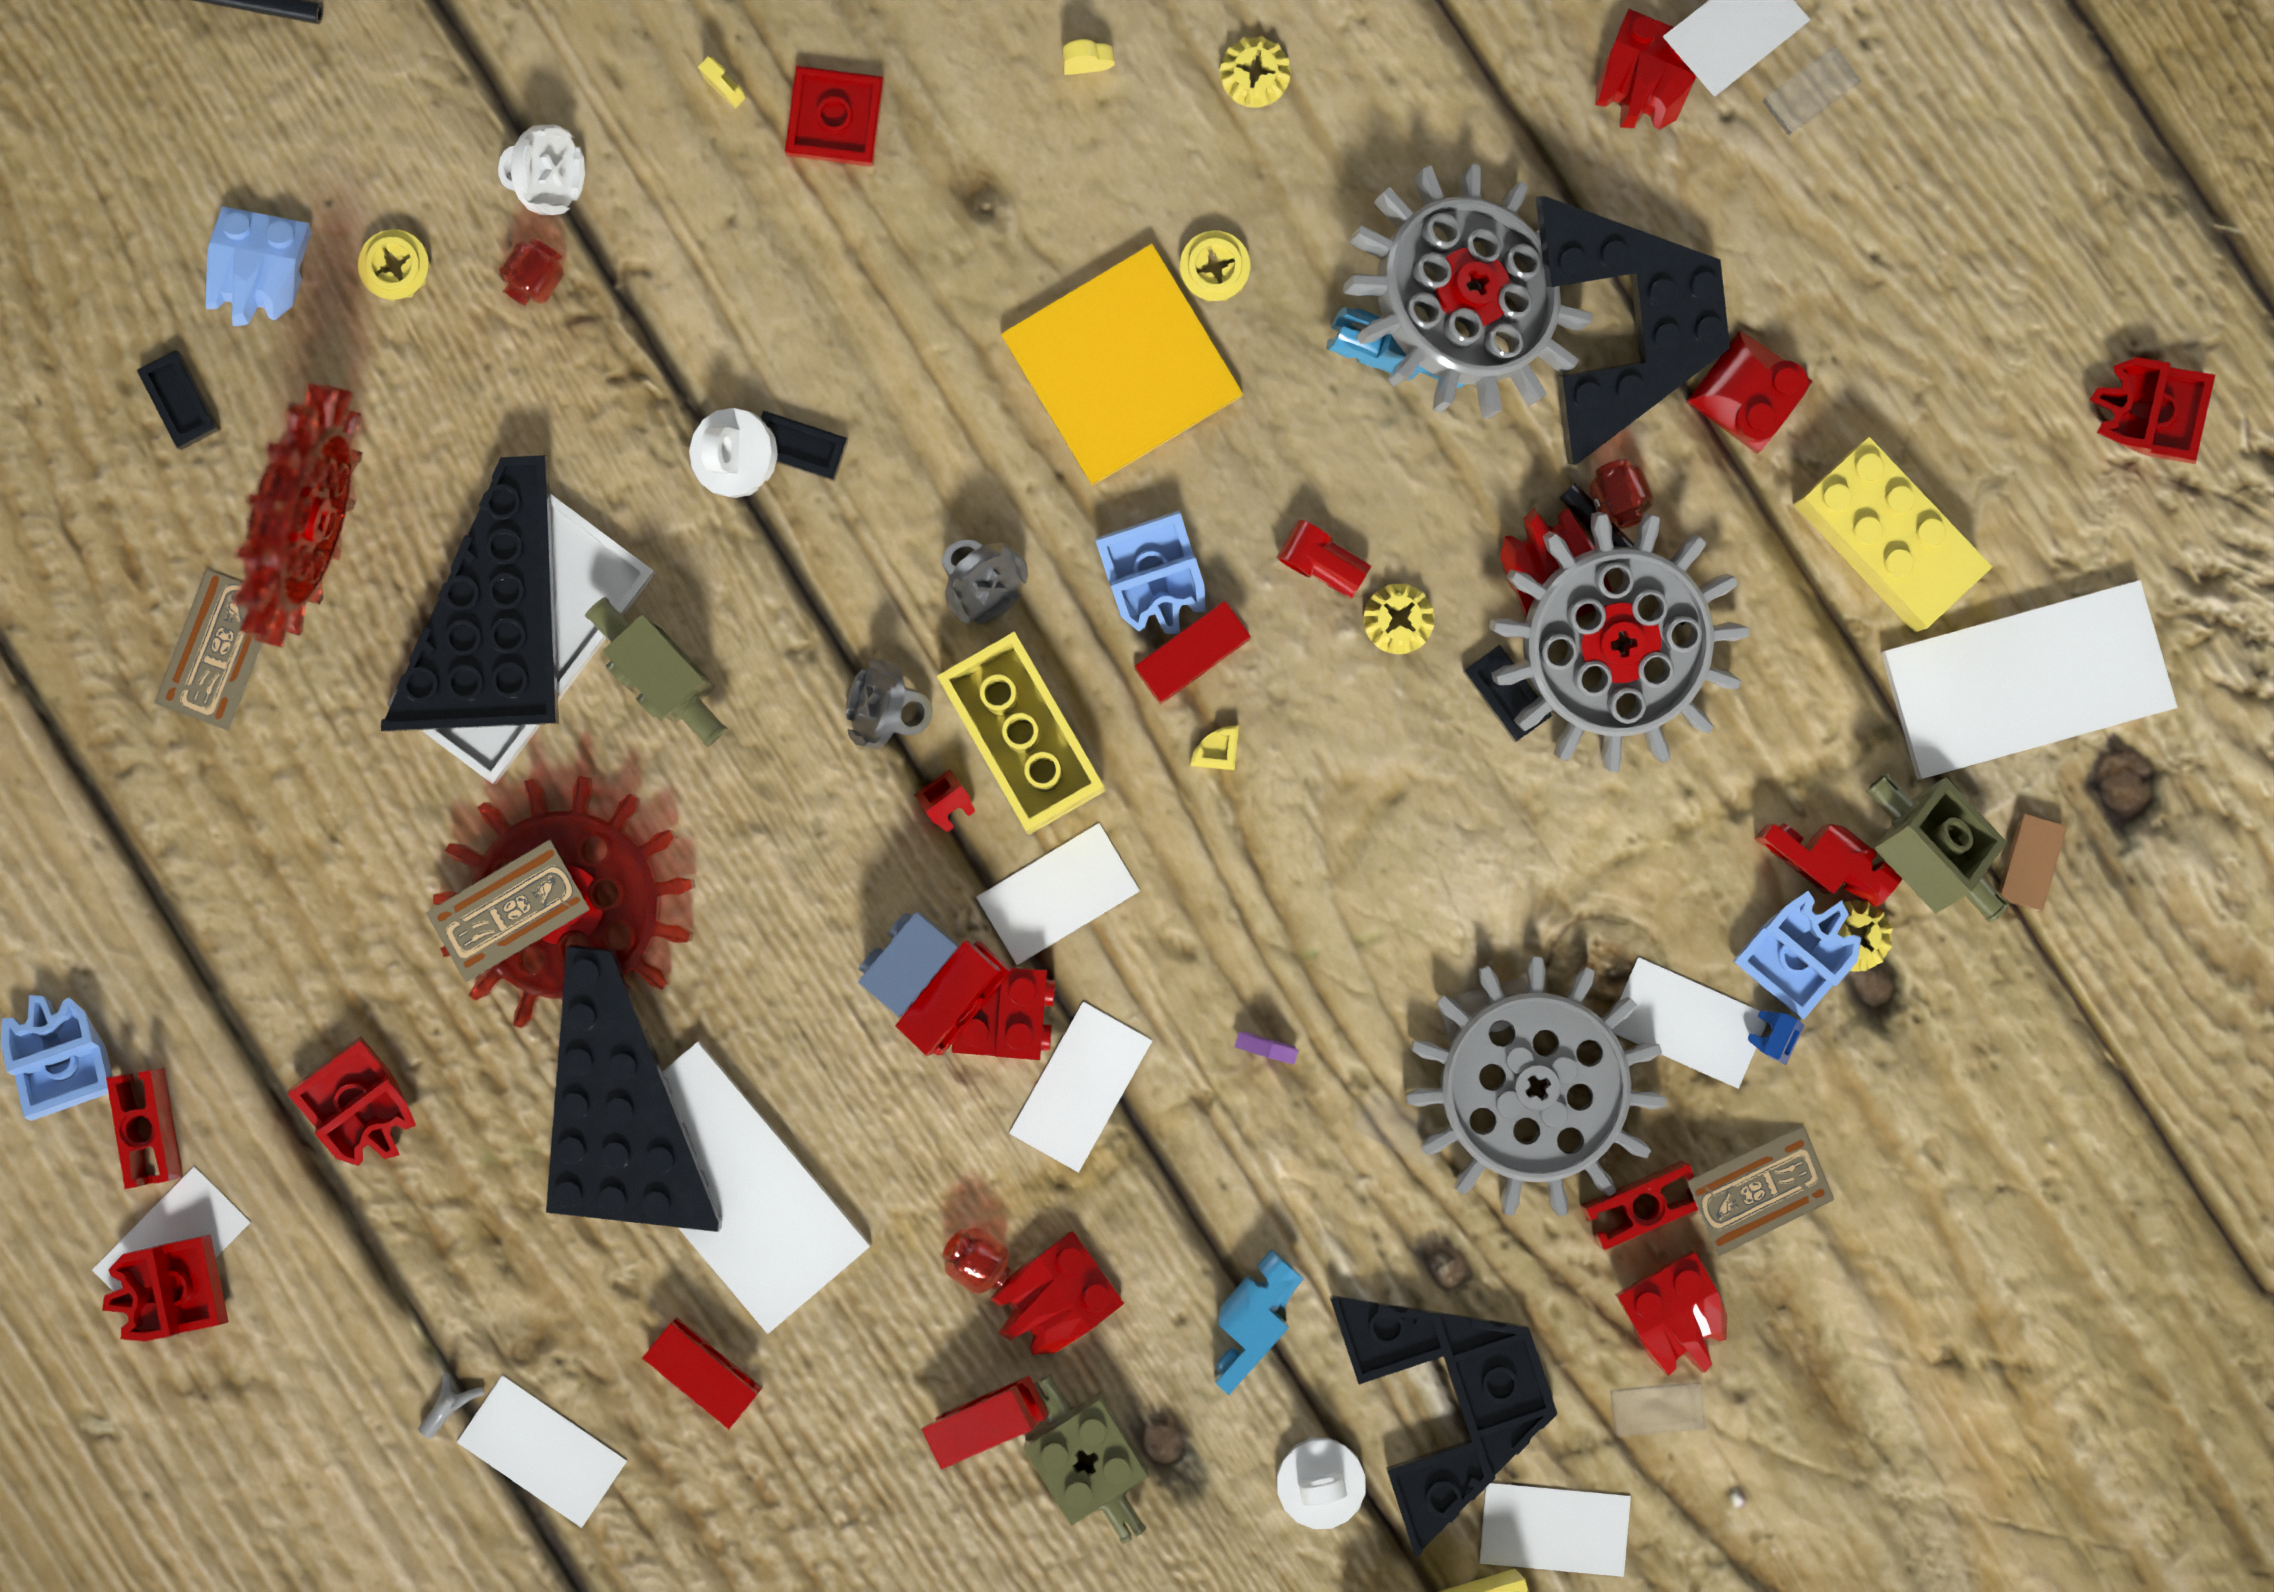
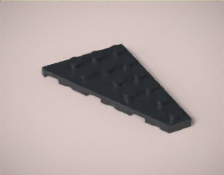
[381,455,559,732]
[546,945,722,1232]

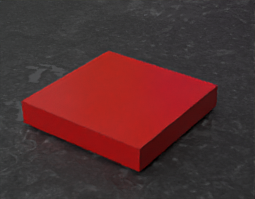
[785,66,885,167]

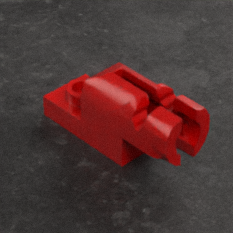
[1755,823,1902,907]

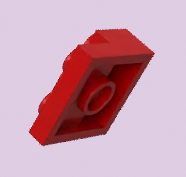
[952,967,1055,1060]

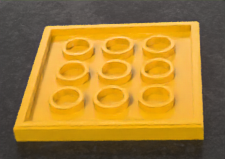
[1001,244,1243,487]

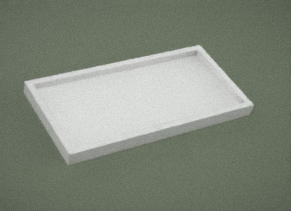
[387,494,656,784]
[1881,580,2178,780]
[662,1041,872,1334]

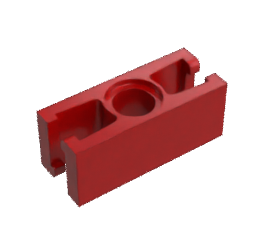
[1134,601,1251,705]
[895,940,1012,1056]
[106,1068,183,1189]
[1580,1161,1699,1251]
[642,1317,763,1430]
[921,1375,1049,1470]

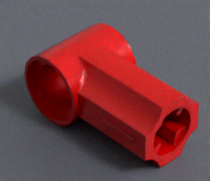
[1276,519,1372,599]

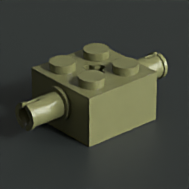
[585,597,728,747]
[1865,772,2011,922]
[1023,1374,1148,1544]

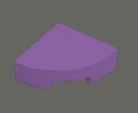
[1234,1031,1299,1065]

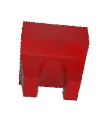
[914,769,976,832]

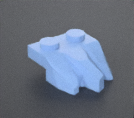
[206,206,312,327]
[1094,511,1205,634]
[1733,891,1861,1020]
[1,995,113,1121]

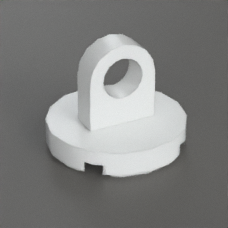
[498,125,585,215]
[689,408,778,498]
[1276,1437,1366,1529]

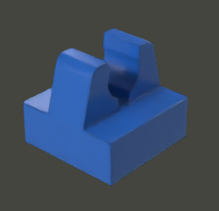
[1748,1011,1805,1065]

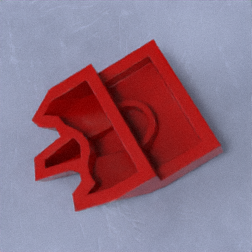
[1595,8,1696,130]
[2089,357,2216,464]
[1500,507,1612,620]
[287,1036,417,1166]
[990,1231,1124,1355]
[102,1234,229,1342]
[1615,1250,1728,1376]

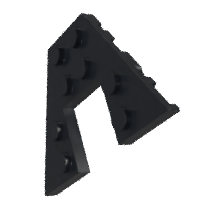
[1535,196,1730,465]
[1330,1295,1558,1557]

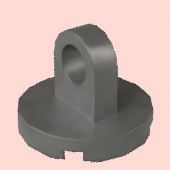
[942,539,1028,625]
[846,659,933,749]

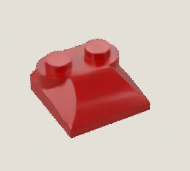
[1686,330,1813,454]

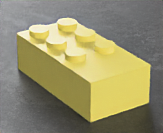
[1793,437,1992,633]
[937,631,1106,835]

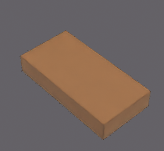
[1998,814,2067,912]

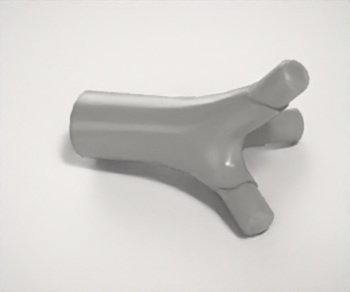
[418,1374,484,1439]

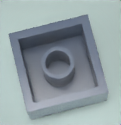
[858,912,961,1017]

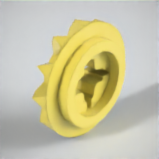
[1220,36,1290,108]
[358,229,431,302]
[1180,231,1250,302]
[1363,584,1434,654]
[1837,900,1893,971]

